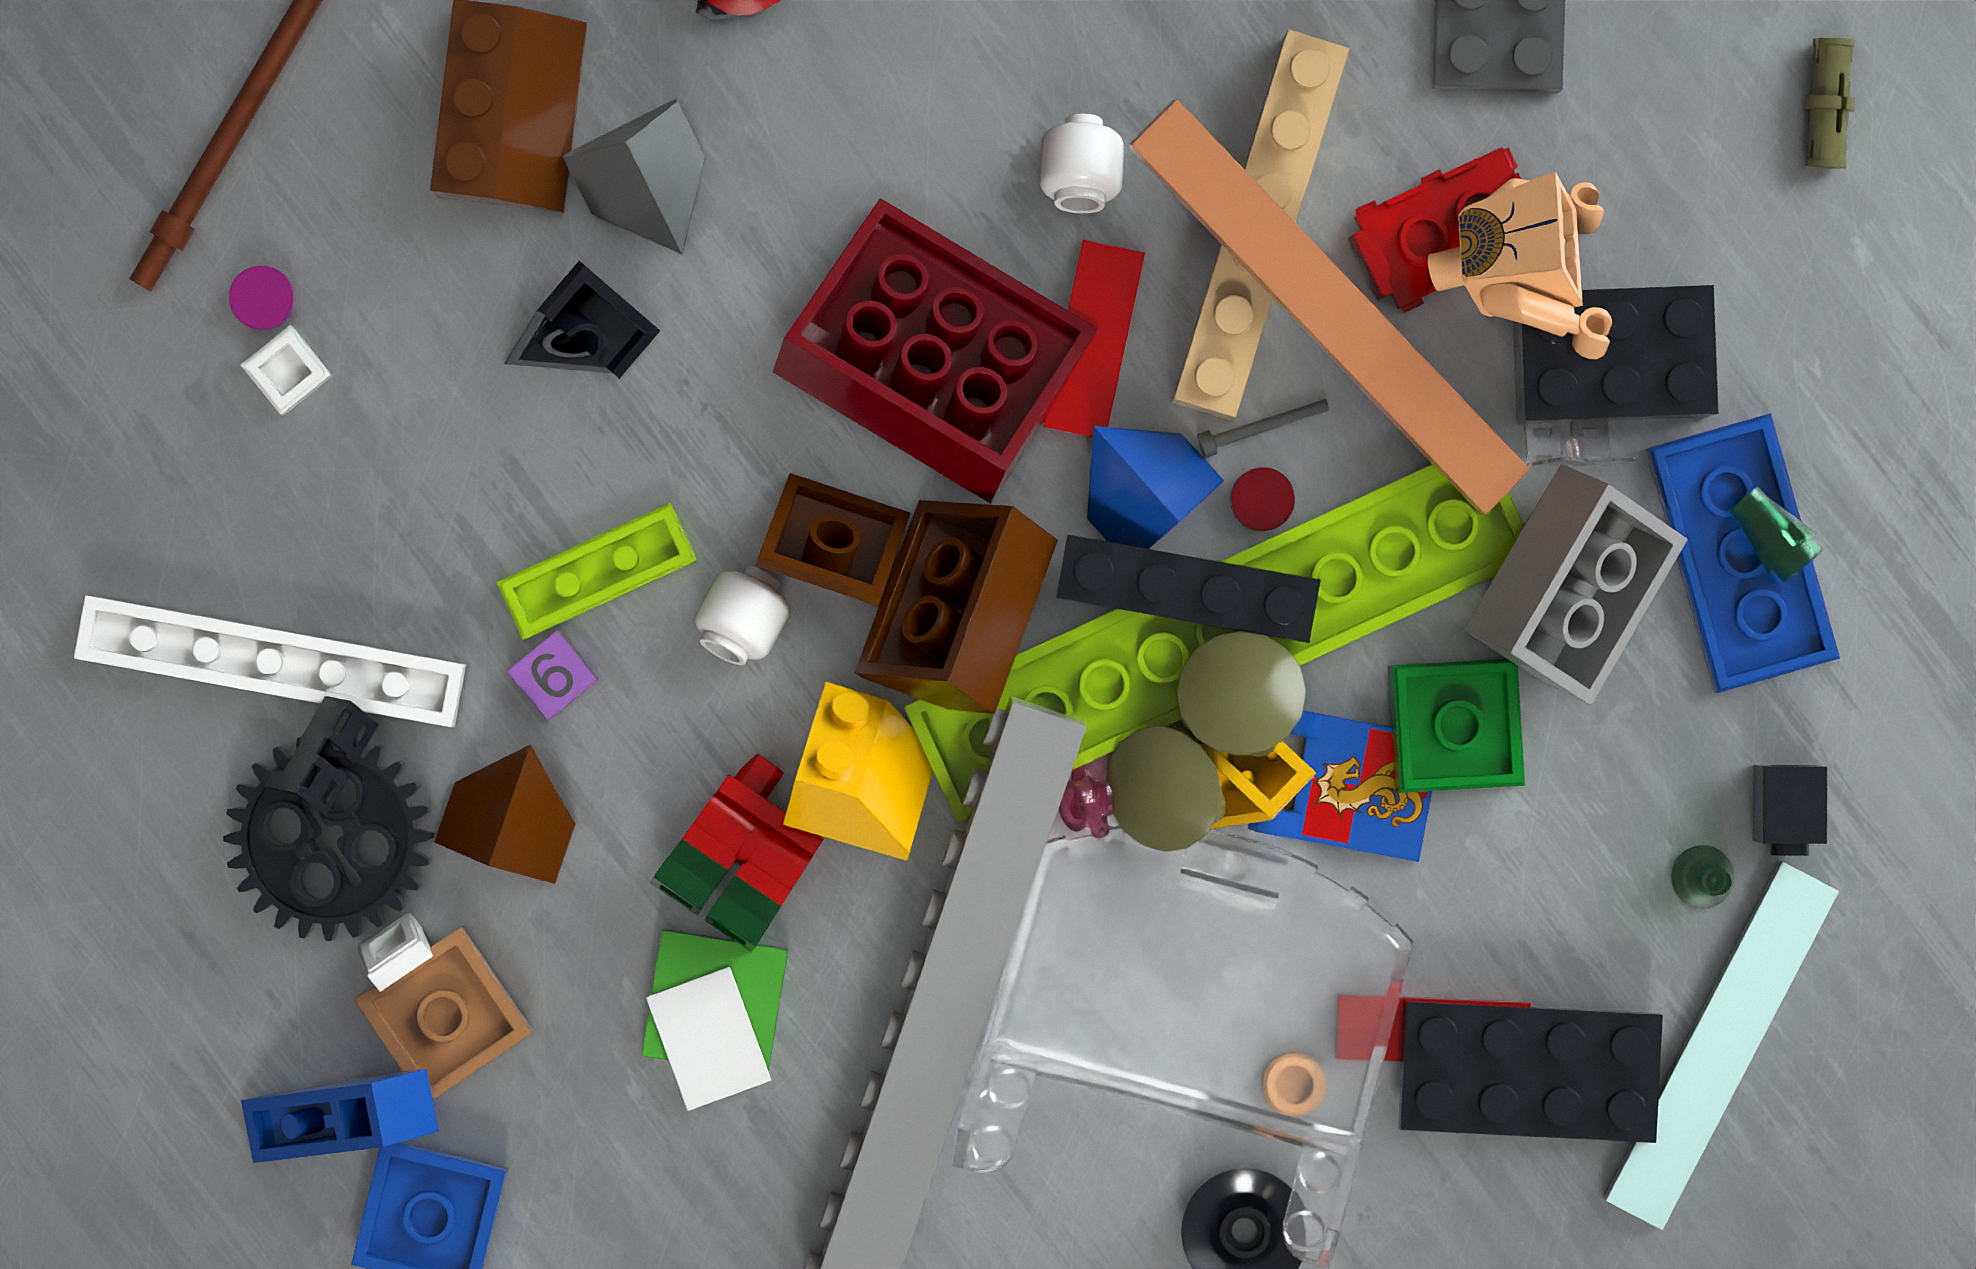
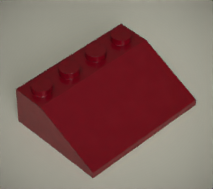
[773,198,1098,504]

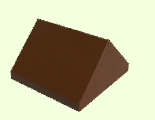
[755,473,910,606]

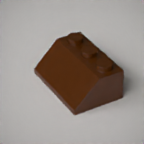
[430,0,587,213]
[854,500,1058,714]

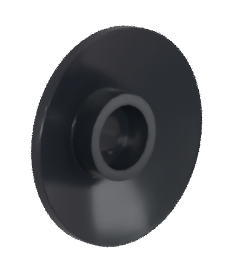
[1181,1168,1309,1269]

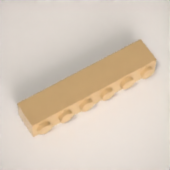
[1171,29,1350,421]

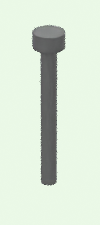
[1197,399,1329,458]

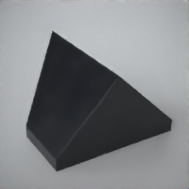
[504,261,661,379]

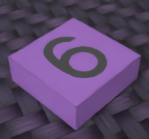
[507,630,599,720]

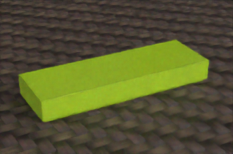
[496,502,698,640]

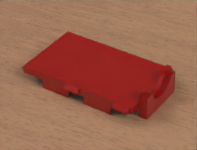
[1348,147,1521,313]

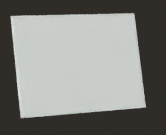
[646,967,772,1111]

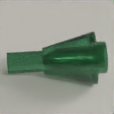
[1671,845,1734,909]

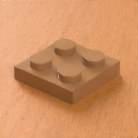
[354,926,534,1100]

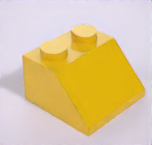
[783,682,933,861]

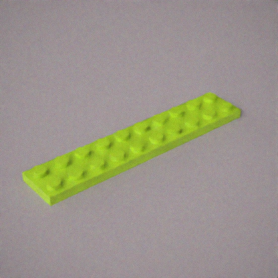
[904,464,1524,823]

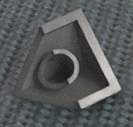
[562,99,705,255]

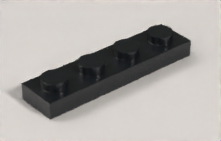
[1056,535,1321,643]

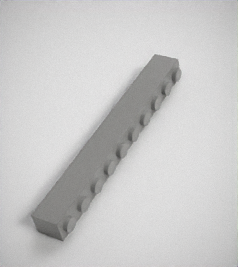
[803,696,1086,1269]

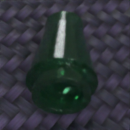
[1729,486,1823,583]

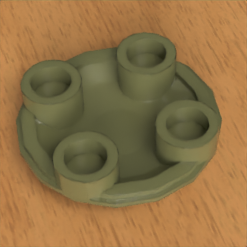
[1177,631,1306,757]
[1105,725,1227,852]

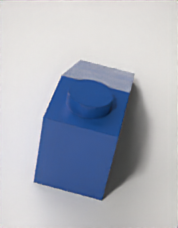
[241,1068,439,1163]

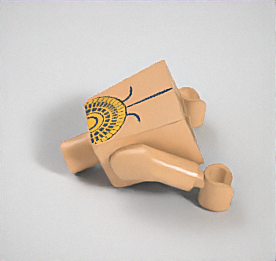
[1428,172,1612,359]

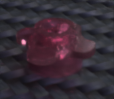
[1059,765,1114,839]

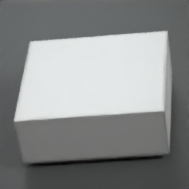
[241,325,333,416]
[358,912,433,992]

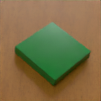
[1388,659,1525,793]

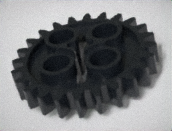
[223,736,434,941]

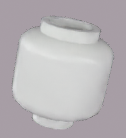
[1039,114,1124,214]
[695,566,790,666]

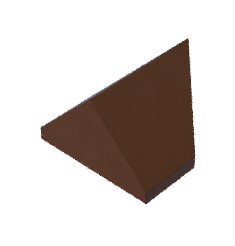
[434,744,576,884]

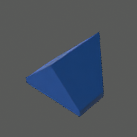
[1087,426,1224,549]

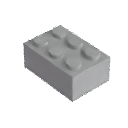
[1464,464,1688,705]

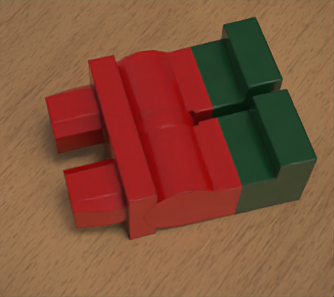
[650,754,824,953]

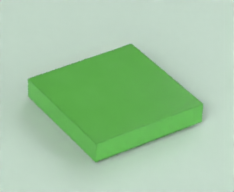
[642,929,789,1071]

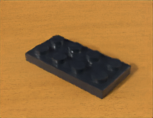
[1398,1000,1663,1143]

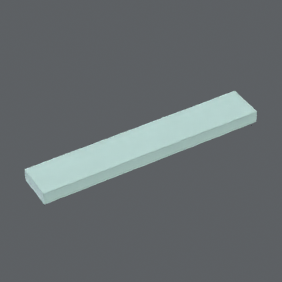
[1603,861,1839,1230]

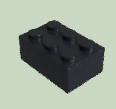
[1513,285,1719,424]

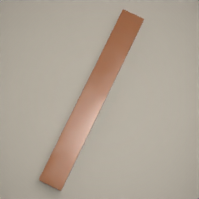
[1128,99,1530,515]

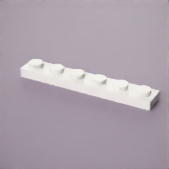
[74,595,466,727]

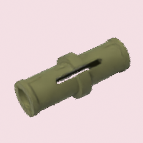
[1804,38,1855,169]

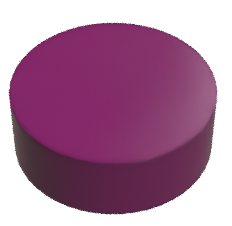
[229,266,295,330]

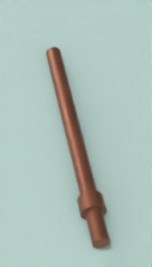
[129,0,323,292]

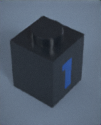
[1753,765,1827,856]

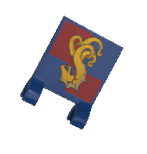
[1248,710,1432,862]

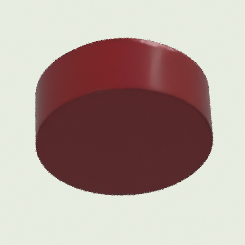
[1230,467,1295,531]

